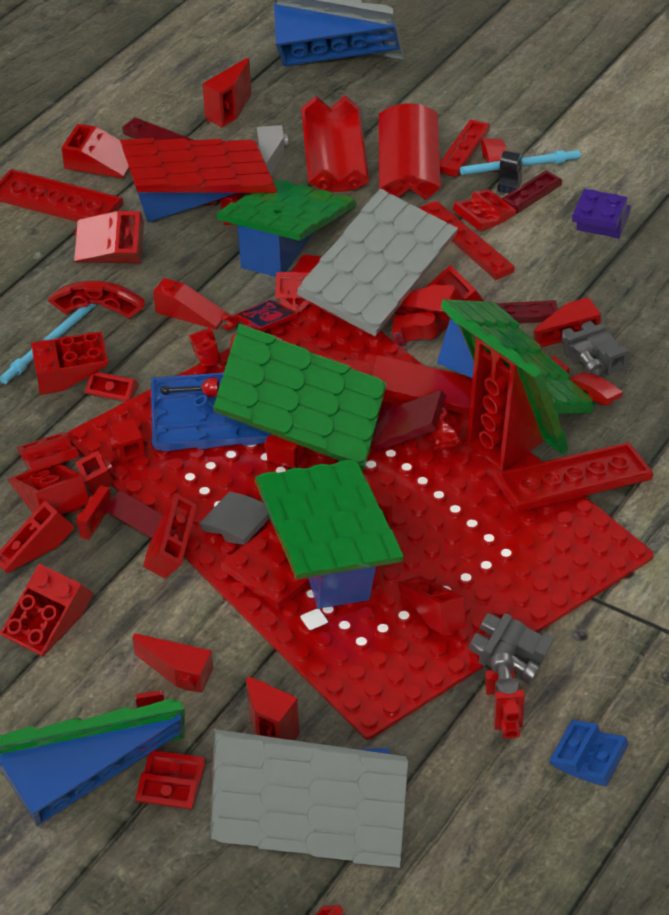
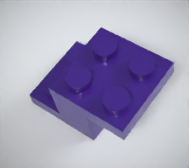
[572,189,631,238]

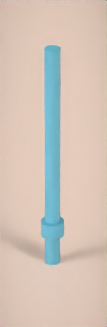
[460,150,580,175]
[0,304,96,384]

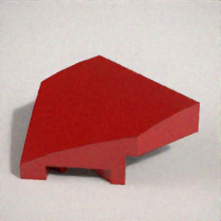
[275,272,310,313]

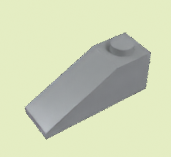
[257,125,288,175]

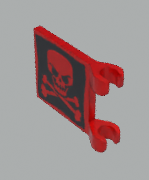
[221,299,298,332]

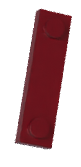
[122,117,193,141]

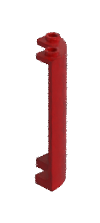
[301,95,369,192]
[378,103,441,200]

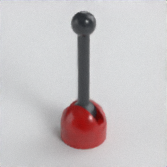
[160,378,220,397]

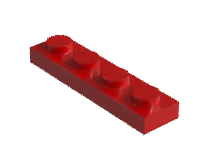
[440,119,490,177]

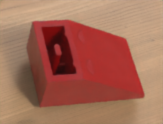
[202,58,252,128]
[61,124,129,178]
[74,211,144,263]
[31,331,108,395]
[0,564,94,656]

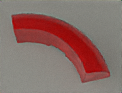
[48,281,145,319]

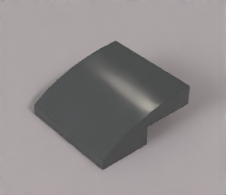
[199,492,270,545]

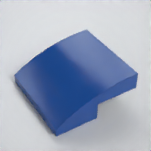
[549,720,629,786]

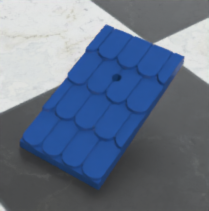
[151,373,271,452]

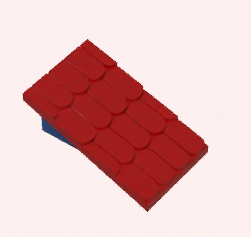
[120,138,277,222]

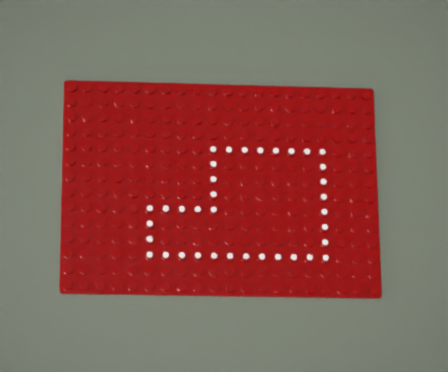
[66,306,654,740]

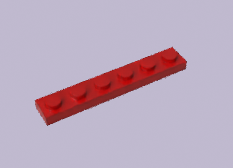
[419,200,514,280]

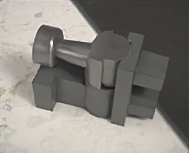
[561,321,629,377]
[468,613,555,684]

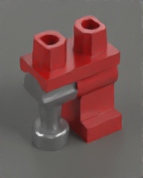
[485,652,525,739]

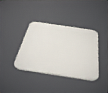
[300,609,328,630]

